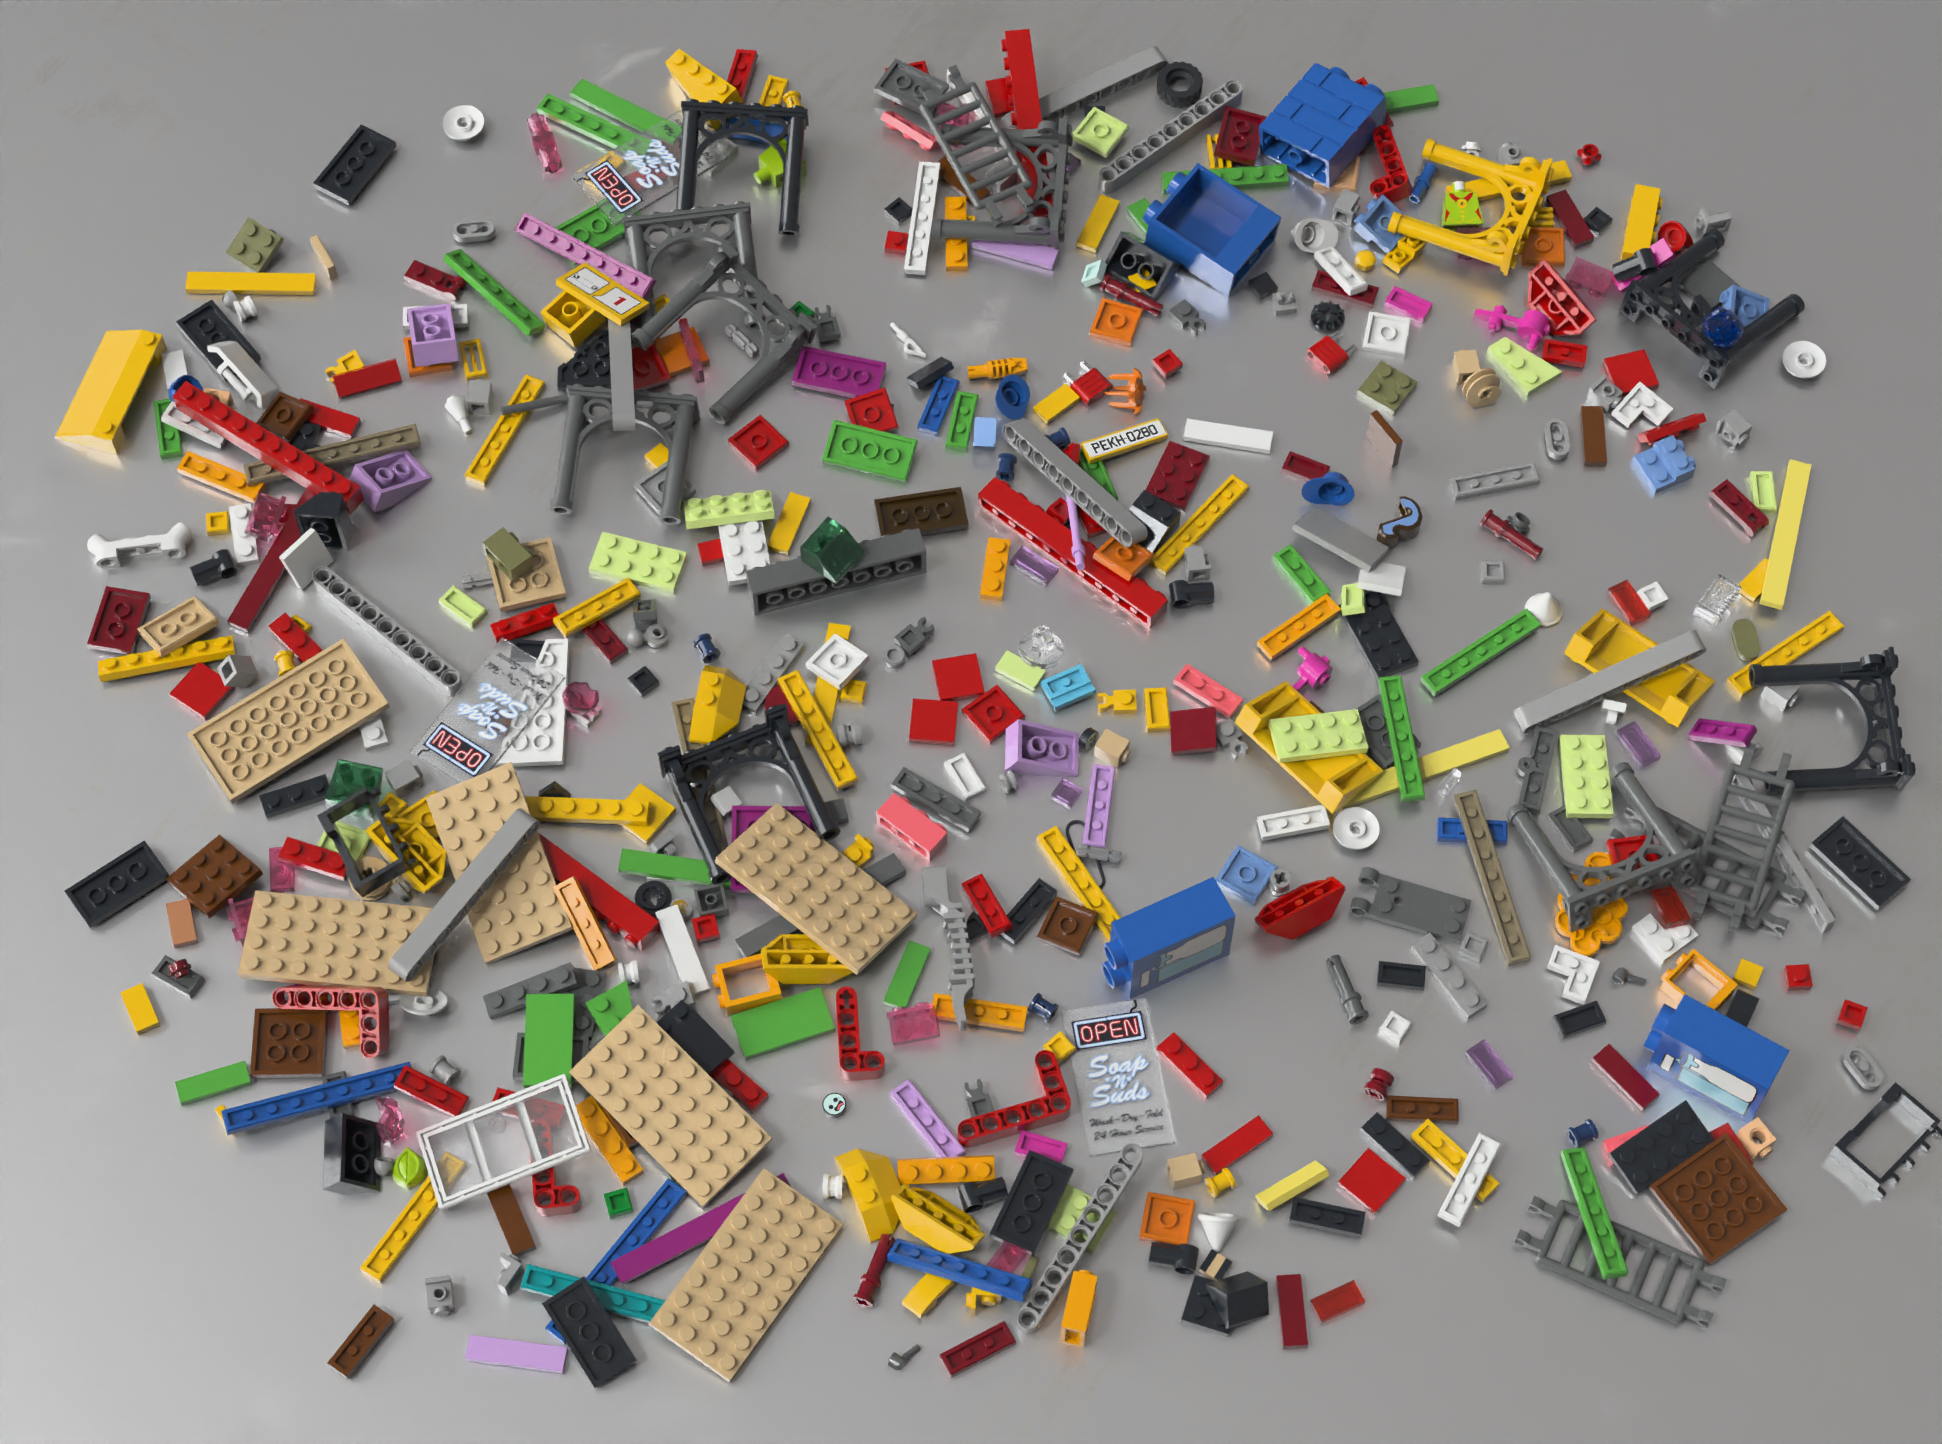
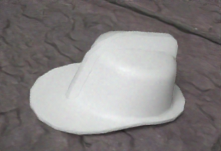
[1290,218,1338,253]

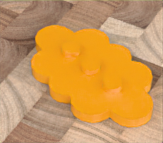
[1555,852,1628,958]

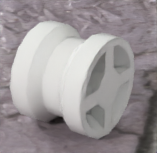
[233,296,258,322]
[618,960,640,984]
[823,1174,843,1199]

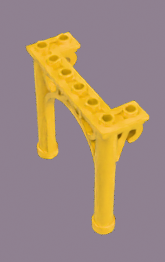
[1387,138,1554,276]

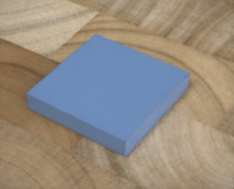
[1215,845,1278,906]

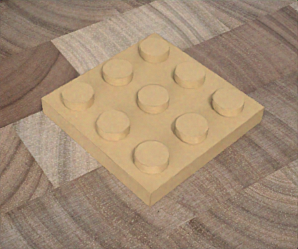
[486,537,566,612]

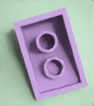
[407,303,459,367]
[349,449,432,512]
[1005,719,1079,777]

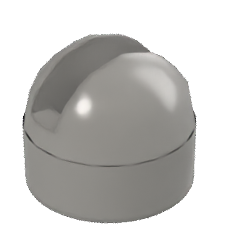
[222,290,239,309]
[374,1157,394,1176]

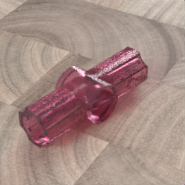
[527,113,562,173]

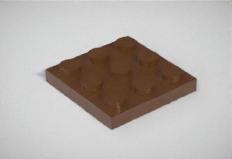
[166,834,263,919]
[250,1008,328,1078]

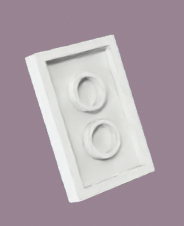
[718,520,770,586]

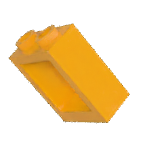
[1660,948,1738,1011]
[712,954,782,1017]
[1060,1270,1098,1347]

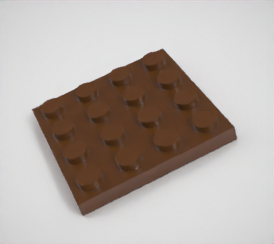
[1649,1133,1787,1265]

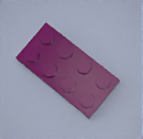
[792,346,886,398]

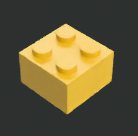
[541,290,606,348]

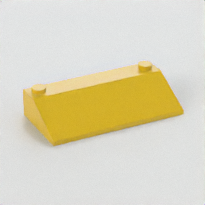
[56,330,167,454]
[1564,608,1715,727]
[1235,681,1384,813]

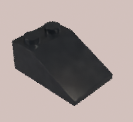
[1129,490,1181,571]
[656,1000,735,1076]

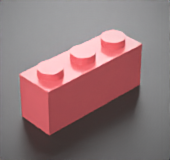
[876,793,947,861]

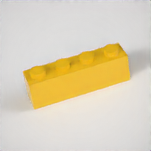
[1620,184,1663,261]

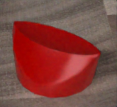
[1658,221,1693,252]

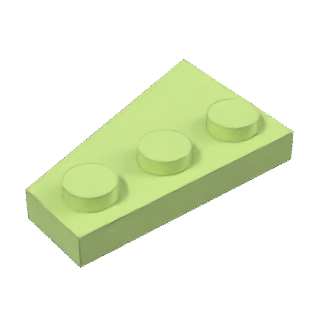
[1487,337,1562,396]

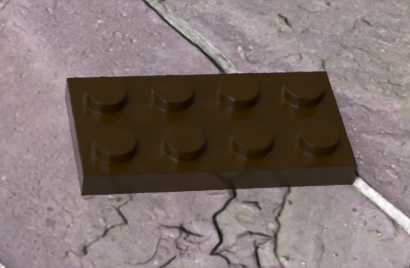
[874,487,969,537]

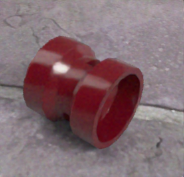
[1363,1068,1394,1101]

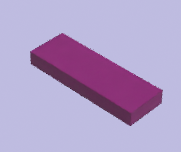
[1688,718,1758,748]

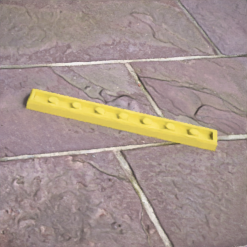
[1760,459,1811,610]
[1341,729,1510,810]

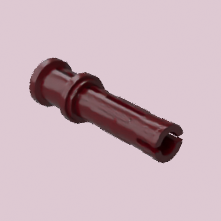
[1100,274,1164,317]
[1479,509,1544,560]
[852,1234,896,1308]

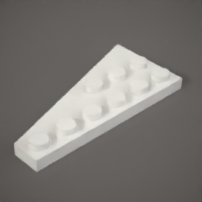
[495,638,570,768]

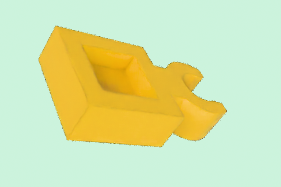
[325,349,365,385]
[1097,689,1137,714]

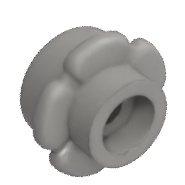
[391,880,412,901]

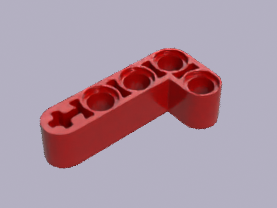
[1370,125,1413,203]
[836,986,885,1081]
[530,1120,582,1217]

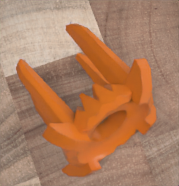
[1105,368,1146,414]

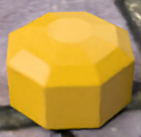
[1355,250,1376,272]

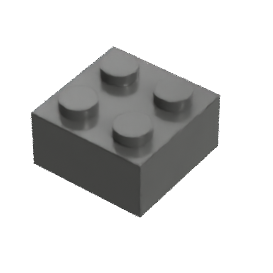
[694,883,729,918]

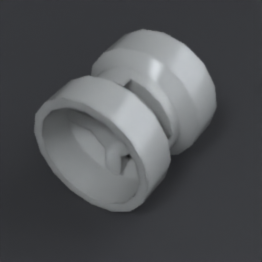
[836,721,862,747]

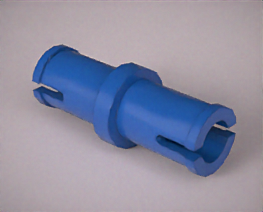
[1408,163,1438,204]

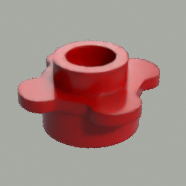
[1577,144,1602,166]

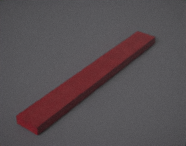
[227,488,317,633]

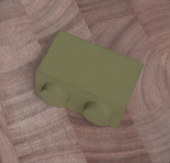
[482,527,533,582]

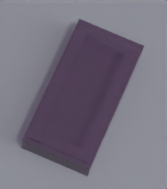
[1010,545,1059,587]
[1615,721,1661,769]
[1465,1039,1514,1091]

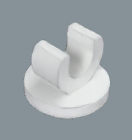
[1461,142,1482,157]

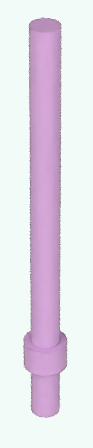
[1066,495,1085,570]

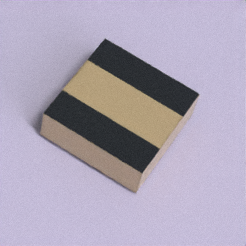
[1199,1249,1232,1281]

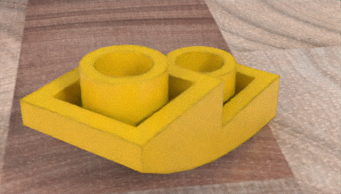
[1382,235,1427,274]
[902,1273,954,1318]

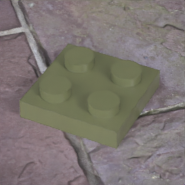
[226,217,284,273]
[1357,361,1417,416]

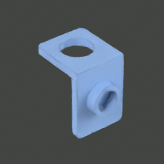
[973,417,996,447]

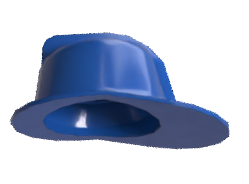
[995,375,1030,420]
[1301,472,1355,506]

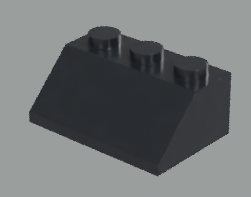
[1105,231,1182,300]
[294,491,352,551]
[323,1113,381,1195]

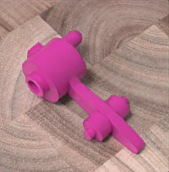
[1474,305,1550,350]
[1292,647,1333,692]

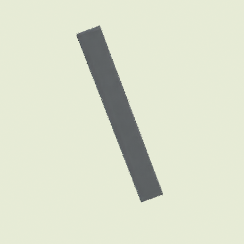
[734,853,906,958]

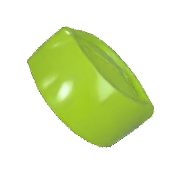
[392,1147,428,1190]

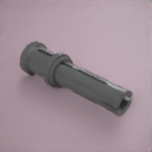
[1326,955,1369,1024]

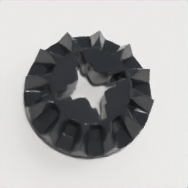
[1311,300,1345,331]
[635,881,672,915]

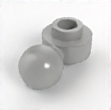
[627,624,668,648]

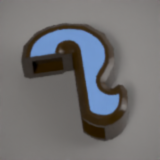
[1377,496,1423,548]

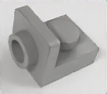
[1696,207,1732,234]
[497,1252,524,1296]

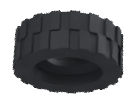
[1157,61,1203,108]

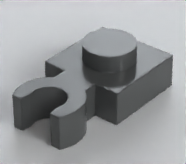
[1168,299,1206,336]
[815,305,841,343]
[894,617,934,656]
[964,1079,995,1118]

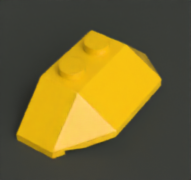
[689,665,746,745]
[365,816,447,894]
[761,934,853,984]
[835,1149,901,1243]
[891,1183,985,1254]

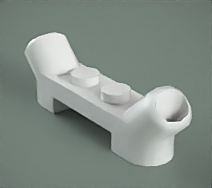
[87,523,193,569]

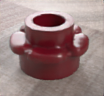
[169,959,191,979]

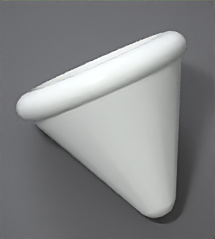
[1525,592,1563,627]
[1198,1213,1239,1252]

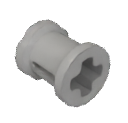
[1268,869,1291,897]
[429,1055,461,1086]

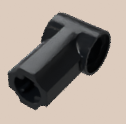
[1612,248,1657,283]
[190,549,238,586]
[1169,580,1215,609]
[957,1177,1008,1213]
[1148,1242,1199,1275]

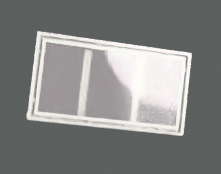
[416,1073,591,1211]

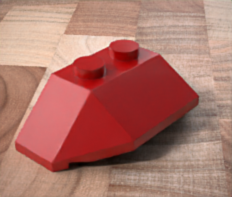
[1528,259,1597,336]
[1254,876,1346,940]

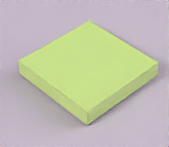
[1072,107,1129,158]
[317,821,372,862]

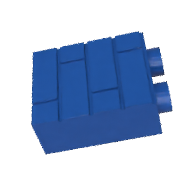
[1259,63,1386,189]
[1142,163,1282,297]

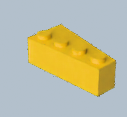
[665,49,742,130]

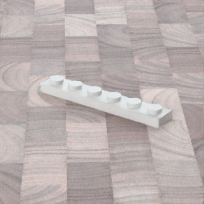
[904,161,941,275]

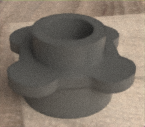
[1507,512,1530,532]

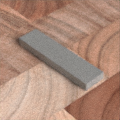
[1449,462,1540,501]

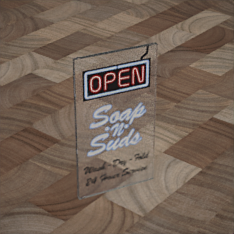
[572,109,729,227]
[410,638,566,783]
[1062,998,1176,1157]

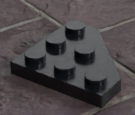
[557,330,611,391]

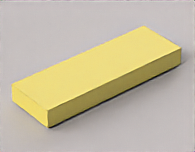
[1255,1160,1329,1211]

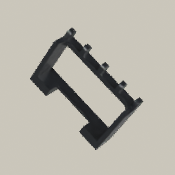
[317,787,418,897]
[1830,1082,1942,1198]

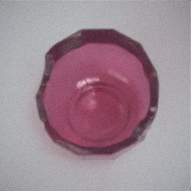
[562,682,599,715]

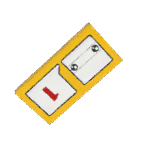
[556,262,650,326]

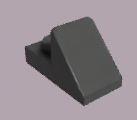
[633,599,658,632]

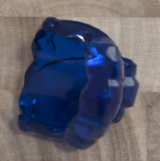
[1703,307,1744,348]

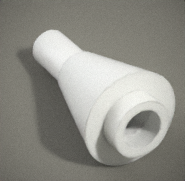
[445,395,473,434]

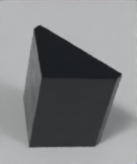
[1206,1271,1269,1329]

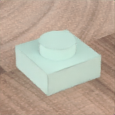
[1081,260,1107,287]

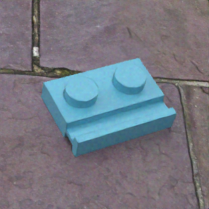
[1041,664,1096,711]

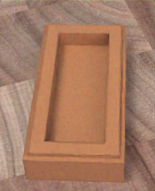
[166,899,198,948]

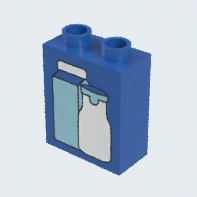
[1102,877,1236,1000]
[1643,994,1790,1124]

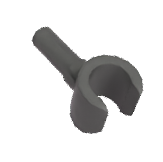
[1611,967,1647,985]
[888,1344,921,1371]

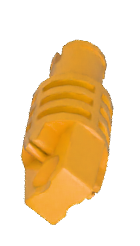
[967,358,1028,380]

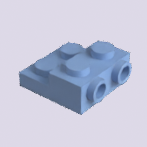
[1353,195,1405,254]
[1717,284,1770,328]
[1632,435,1696,494]

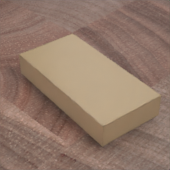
[310,235,338,280]

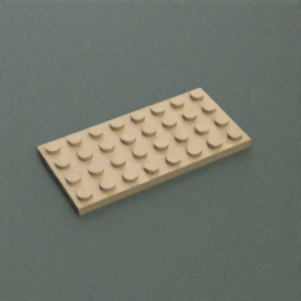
[187,638,390,804]
[426,762,573,965]
[715,803,918,975]
[238,890,435,997]
[569,1005,773,1208]
[649,1168,843,1382]

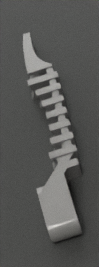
[922,865,975,1031]

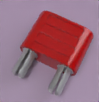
[1306,330,1357,374]
[1063,361,1113,406]

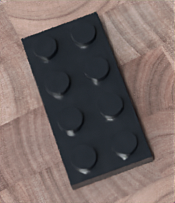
[313,124,397,205]
[176,299,261,383]
[1338,591,1419,681]
[1809,816,1911,911]
[64,840,169,928]
[1608,1100,1714,1194]
[989,1150,1074,1256]
[542,1276,637,1388]

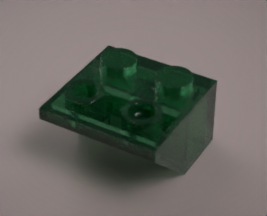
[800,516,864,584]
[325,759,383,820]

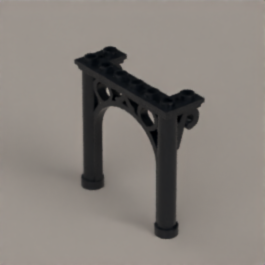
[674,99,809,237]
[1619,229,1805,389]
[1749,647,1916,794]
[657,703,841,884]

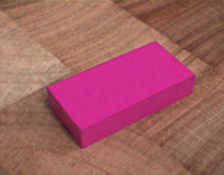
[1384,286,1433,323]
[1014,1130,1068,1164]

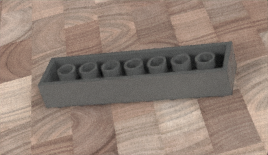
[746,528,927,615]

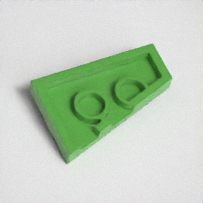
[585,980,633,1037]

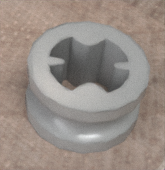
[999,770,1018,793]

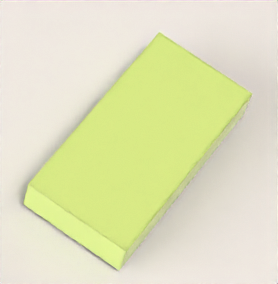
[1750,471,1777,513]
[1341,583,1366,616]
[439,585,487,628]
[995,650,1046,691]

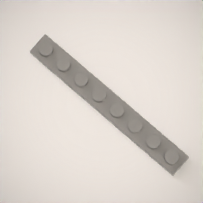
[1732,773,1836,933]

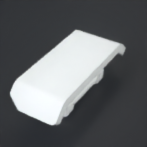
[207,341,279,408]

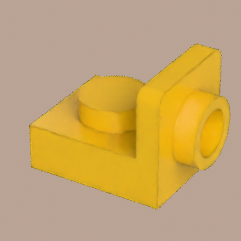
[842,834,874,869]
[966,1287,1001,1315]

